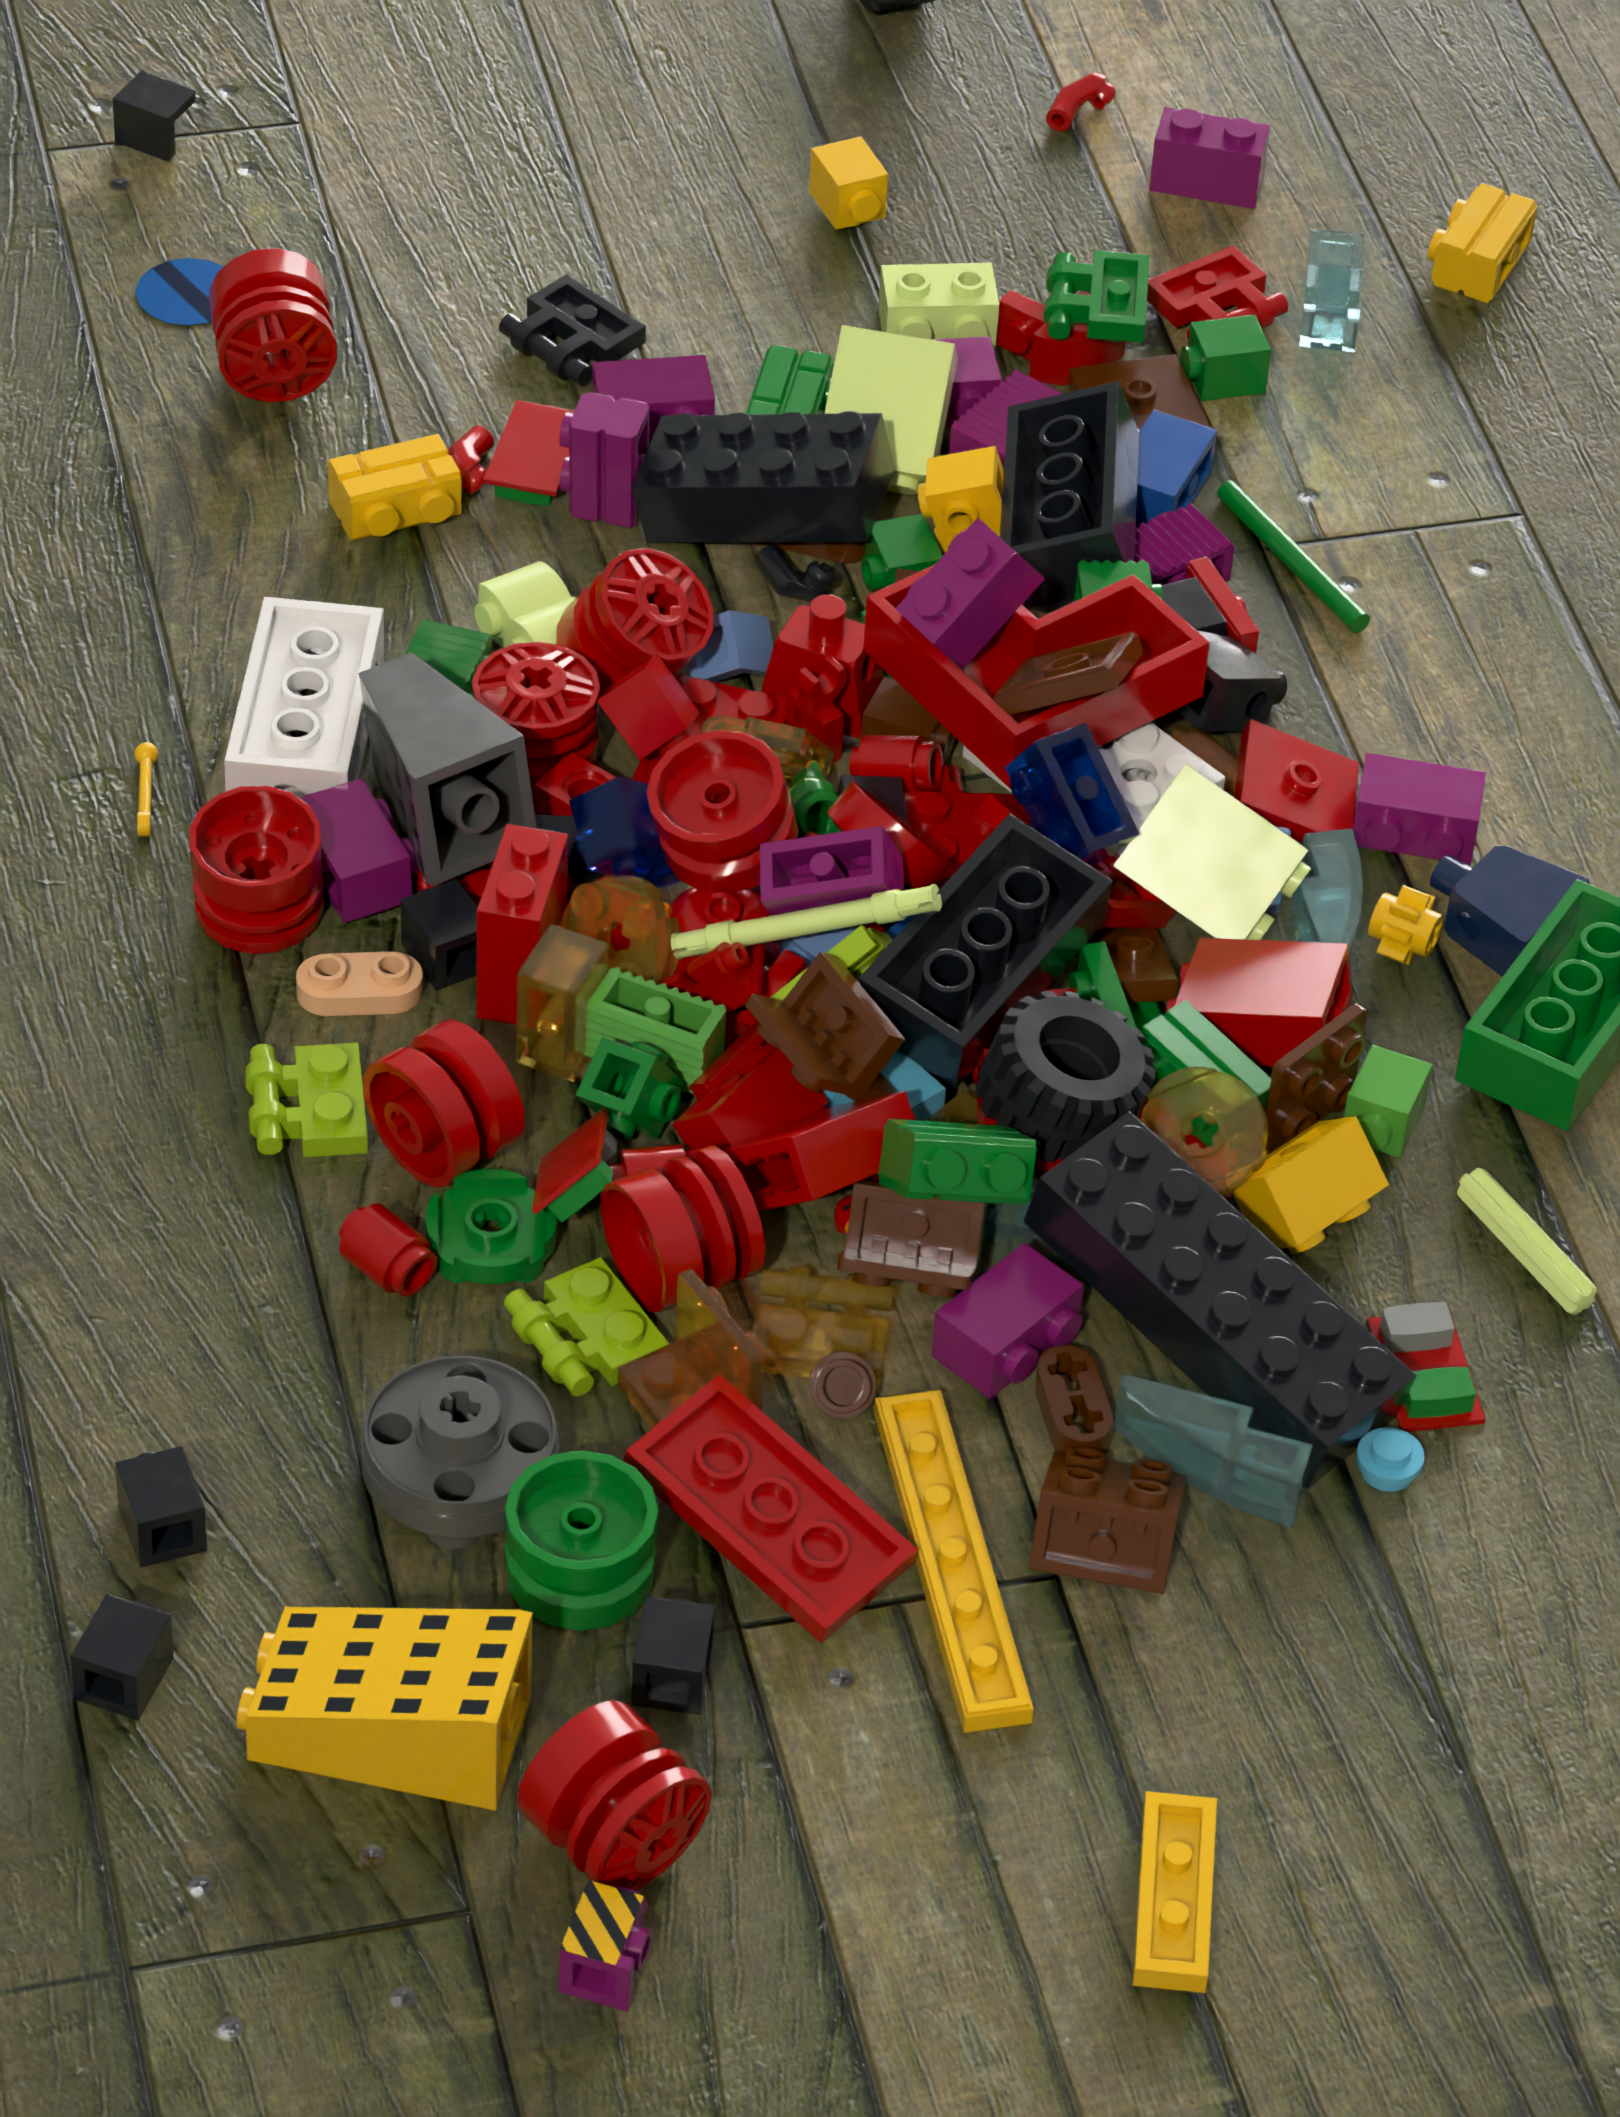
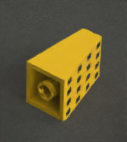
[236,1607,533,1811]

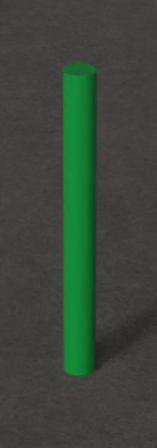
[1217,480,1370,633]

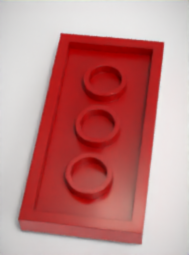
[623,1374,918,1643]

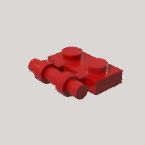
[1147,245,1288,341]

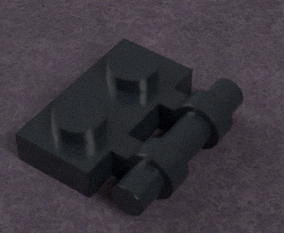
[499,274,646,386]

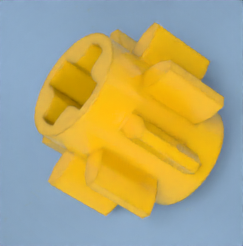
[1368,885,1444,965]

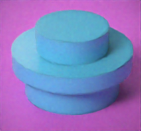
[1356,1428,1425,1492]

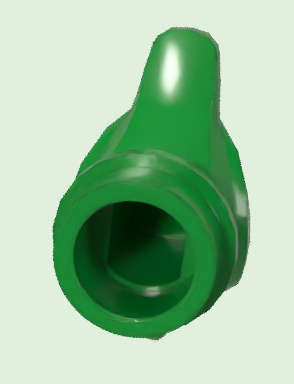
[788,760,840,838]

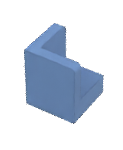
[688,610,773,682]

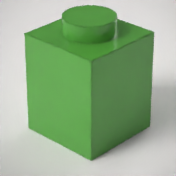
[1344,1044,1433,1158]

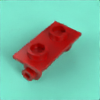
[658,942,765,1015]

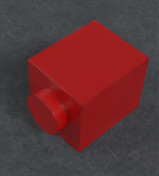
[597,654,700,760]

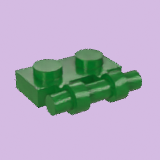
[1043,250,1150,343]

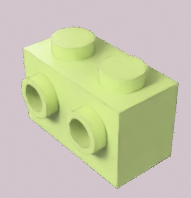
[878,263,999,349]

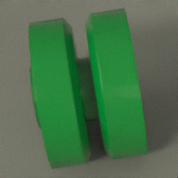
[504,1450,659,1631]

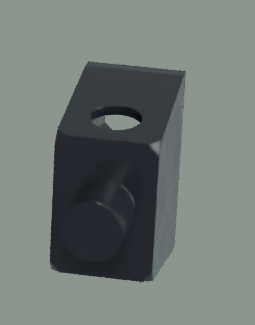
[1176,631,1287,732]

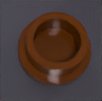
[809,1351,876,1419]

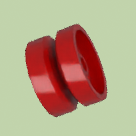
[646,730,798,893]
[363,1019,524,1188]

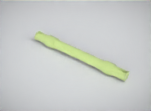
[671,884,942,960]

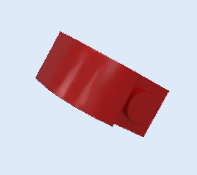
[996,290,1126,385]

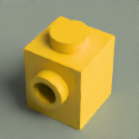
[809,136,888,230]

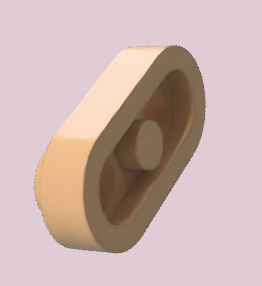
[296,951,423,1016]

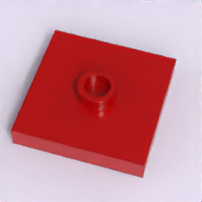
[1234,719,1359,858]

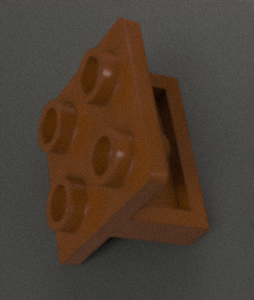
[745,952,905,1101]
[837,1180,987,1297]

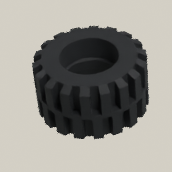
[976,991,1156,1163]

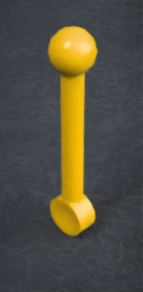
[134,742,158,837]

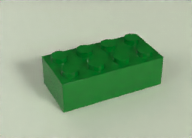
[1455,879,1620,1132]

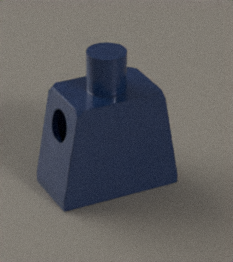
[1430,845,1590,977]

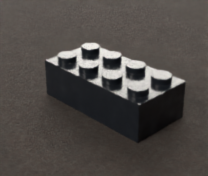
[1000,381,1139,608]
[632,411,895,543]
[858,813,1113,1089]

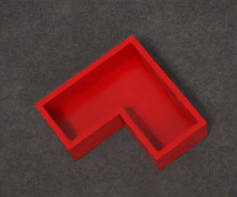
[863,565,1210,789]

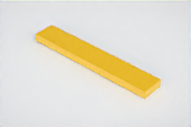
[874,1390,1034,1733]

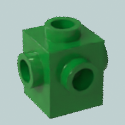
[576,1037,683,1140]

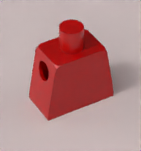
[761,595,883,740]

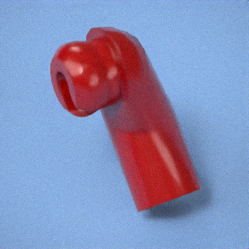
[448,425,494,495]

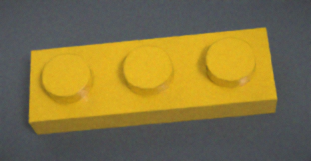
[1132,1791,1217,1993]

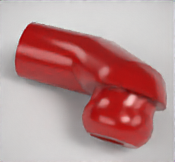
[1046,72,1116,131]

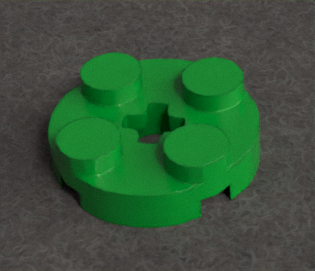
[425,1169,557,1284]

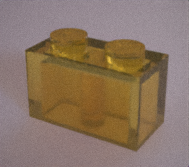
[516,924,609,1082]

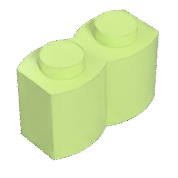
[474,561,575,648]

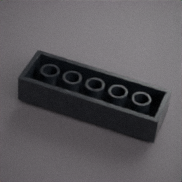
[1023,1111,1417,1489]

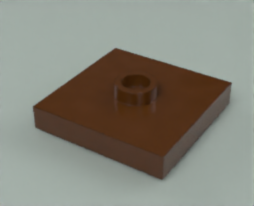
[1068,354,1209,430]
[994,632,1144,715]

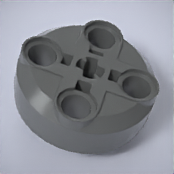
[361,1356,559,1549]

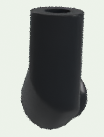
[755,545,837,602]

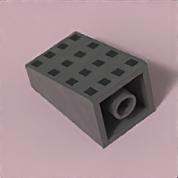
[359,652,537,886]

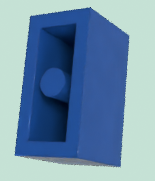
[1136,410,1217,528]

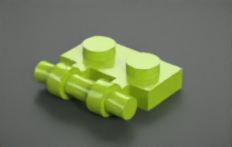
[245,1043,368,1158]
[504,1257,669,1396]

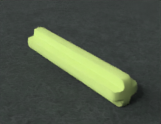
[1457,1168,1597,1315]

